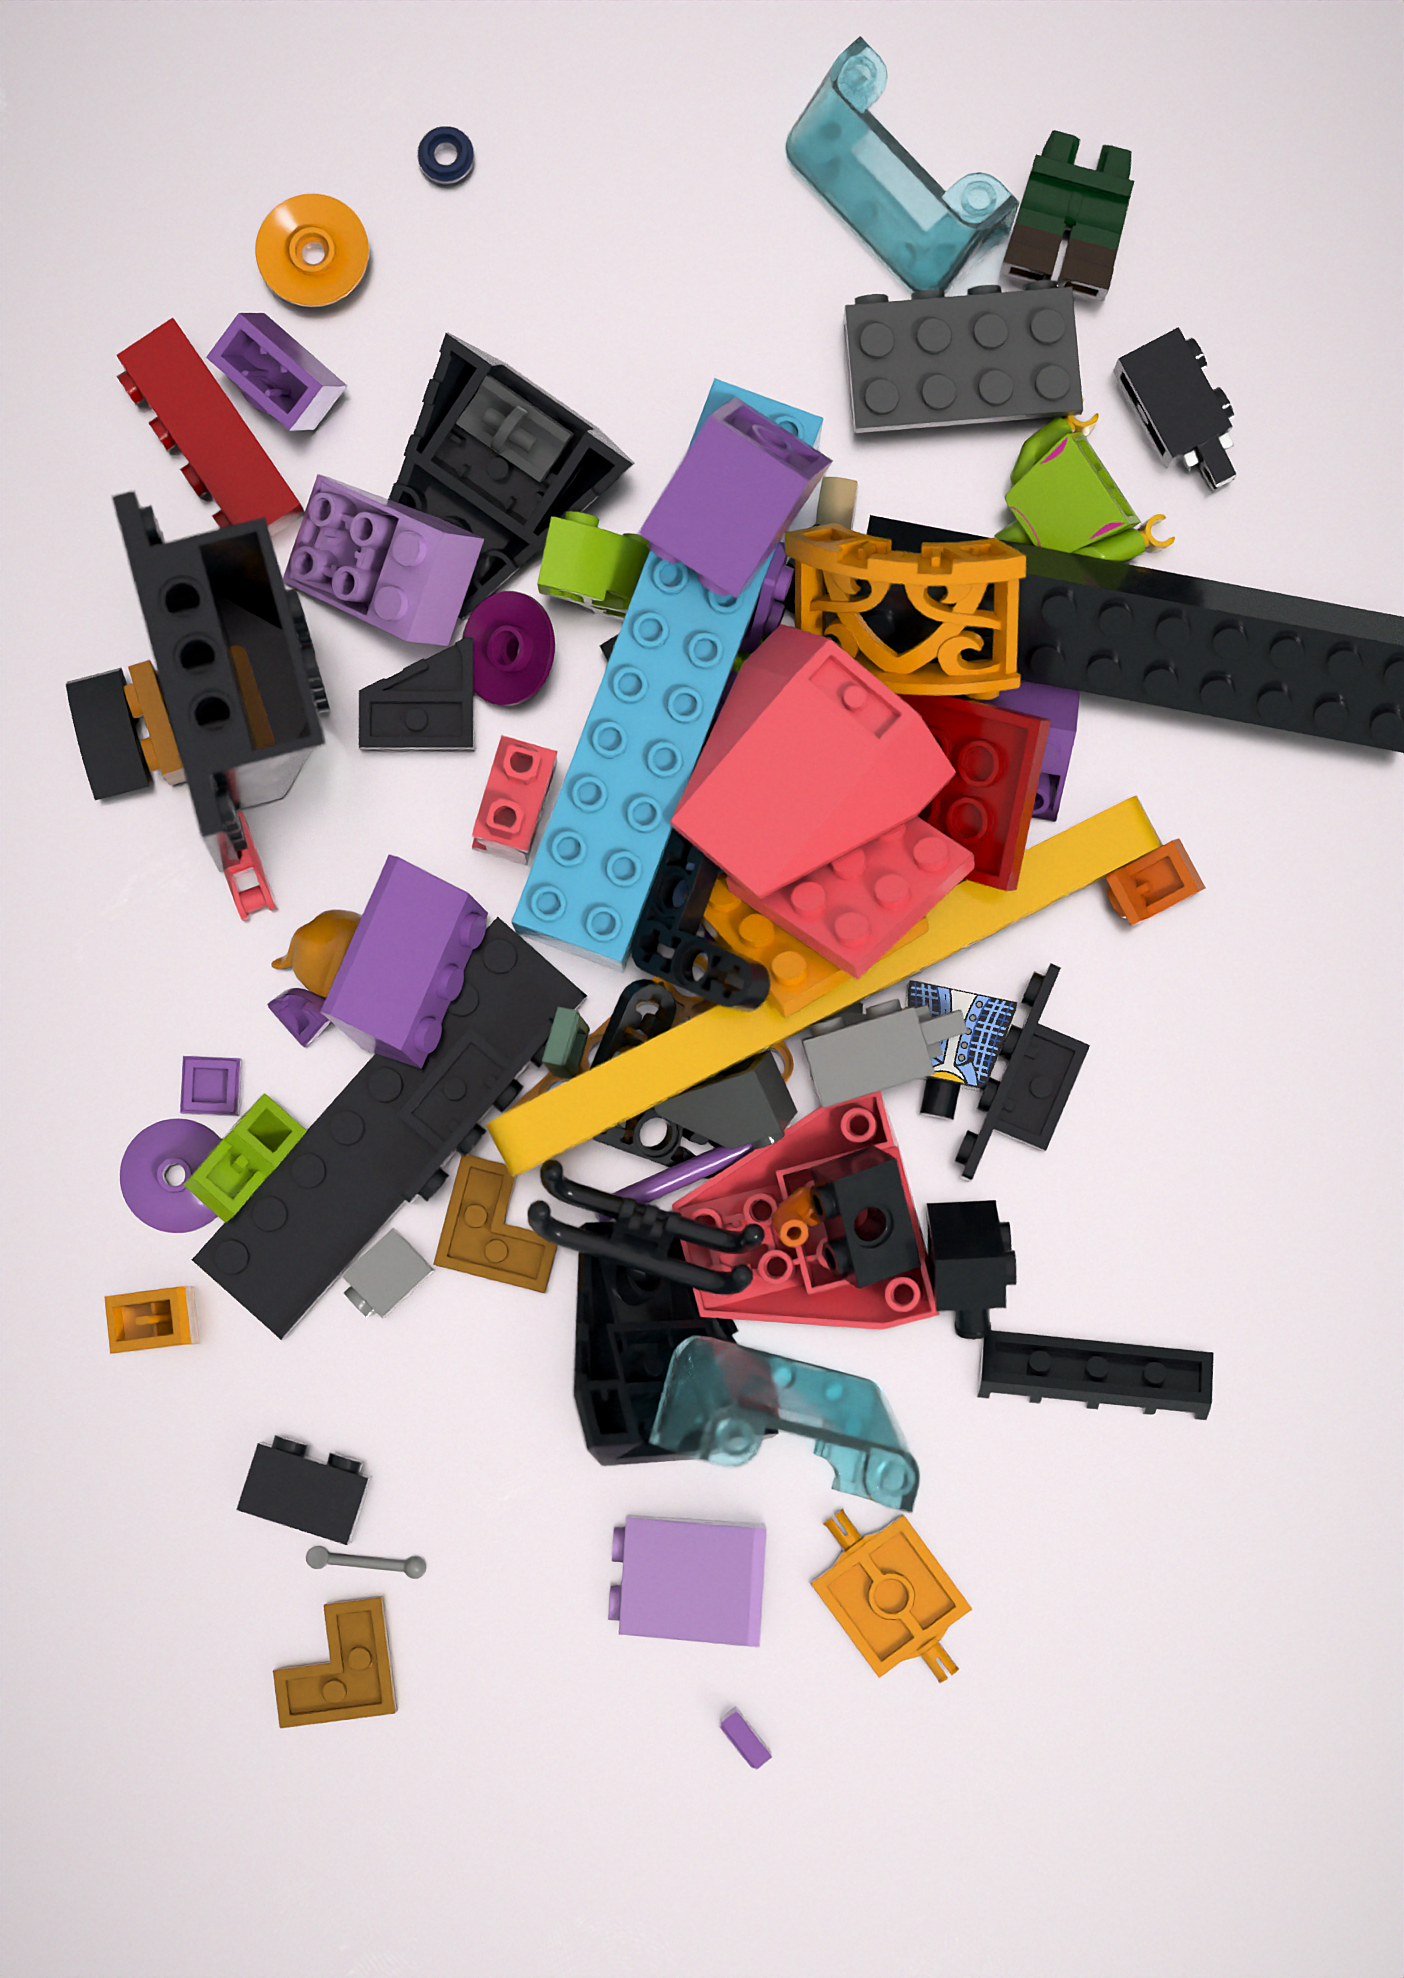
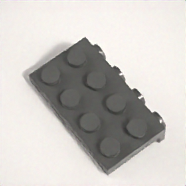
[843,280,1083,433]

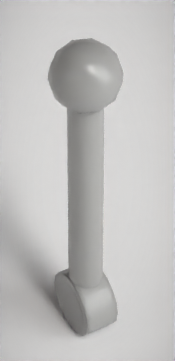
[306,1546,426,1579]

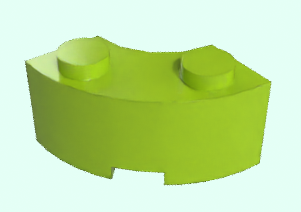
[537,511,650,619]

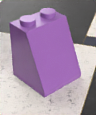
[638,397,833,598]

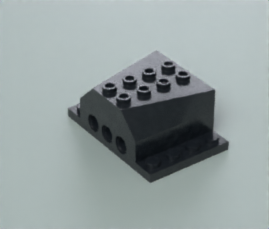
[111,490,330,872]

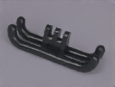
[527,1159,764,1295]

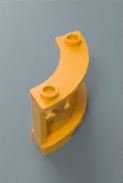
[785,523,1026,700]

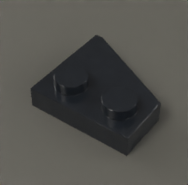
[359,638,474,750]

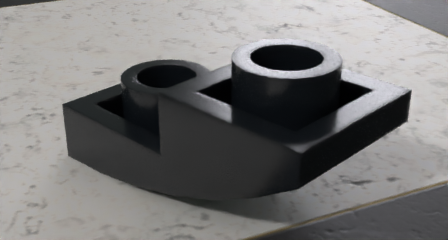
[66,667,152,800]

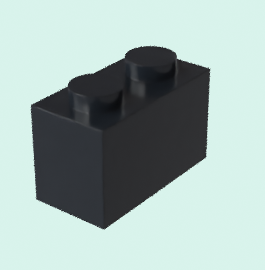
[236,1435,373,1545]

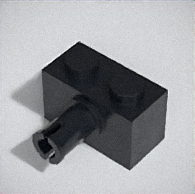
[927,1200,1017,1340]

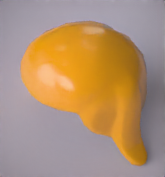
[271,909,362,998]

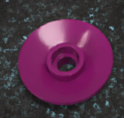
[462,591,555,706]

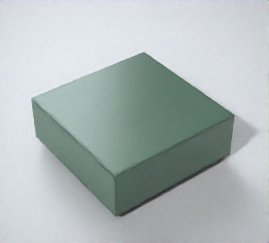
[542,1007,590,1080]

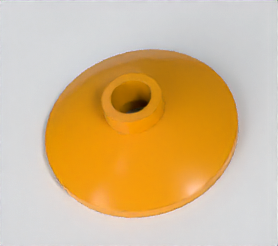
[255,194,369,307]

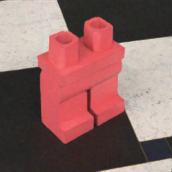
[472,735,558,865]

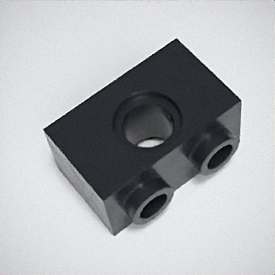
[810,1145,922,1289]

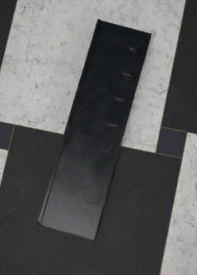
[192,917,588,1340]

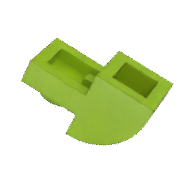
[183,1093,307,1223]

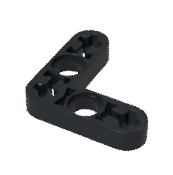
[631,828,770,1012]
[589,979,726,1179]

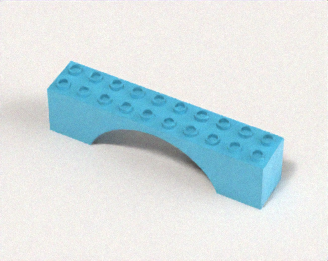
[511,378,824,973]

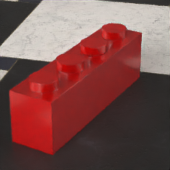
[116,317,305,537]

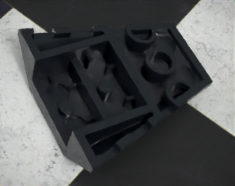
[388,333,635,620]

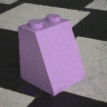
[608,1515,766,1647]

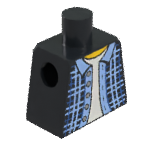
[905,980,1018,1120]

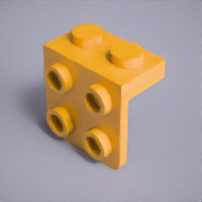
[123,645,275,786]

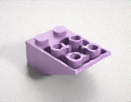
[283,474,484,646]

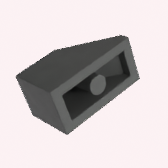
[654,1050,798,1149]

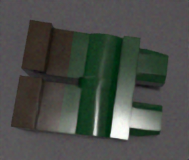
[1000,130,1135,301]

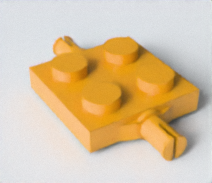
[810,1509,972,1684]

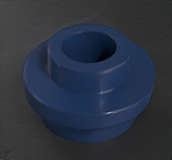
[417,126,474,184]

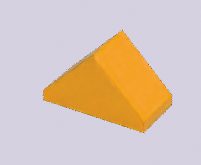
[104,1286,200,1354]

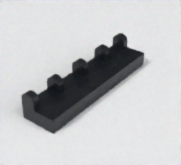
[977,1330,1214,1421]

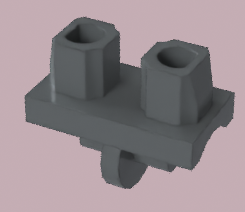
[456,375,574,482]

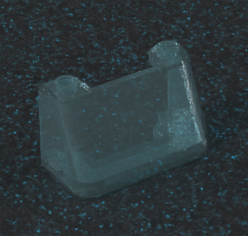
[785,36,1019,294]
[649,1336,920,1513]

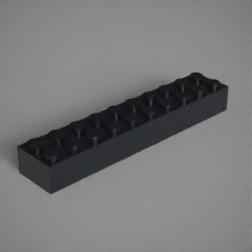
[854,515,1404,753]

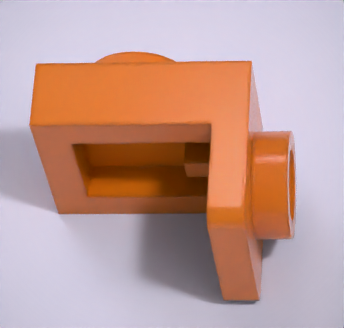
[1106,838,1206,926]

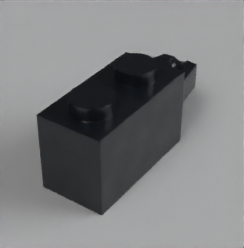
[1113,327,1237,490]

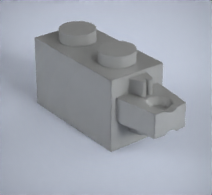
[801,998,968,1108]

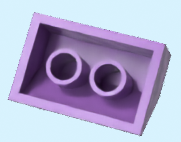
[320,854,488,1069]

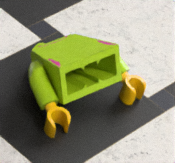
[994,397,1175,563]

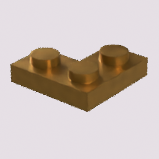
[433,1155,558,1293]
[273,1596,397,1729]

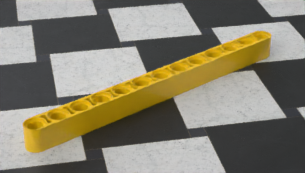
[486,795,1163,1177]

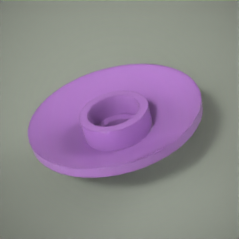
[120,1118,221,1233]

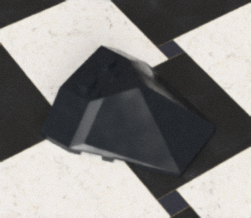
[573,1221,779,1466]

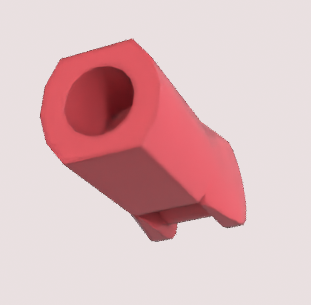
[223,812,277,921]

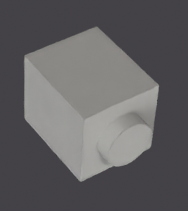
[342,1228,435,1318]

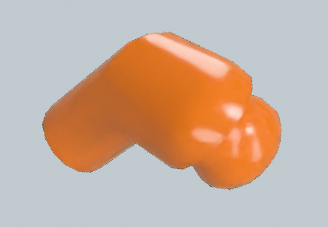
[771,1187,821,1247]

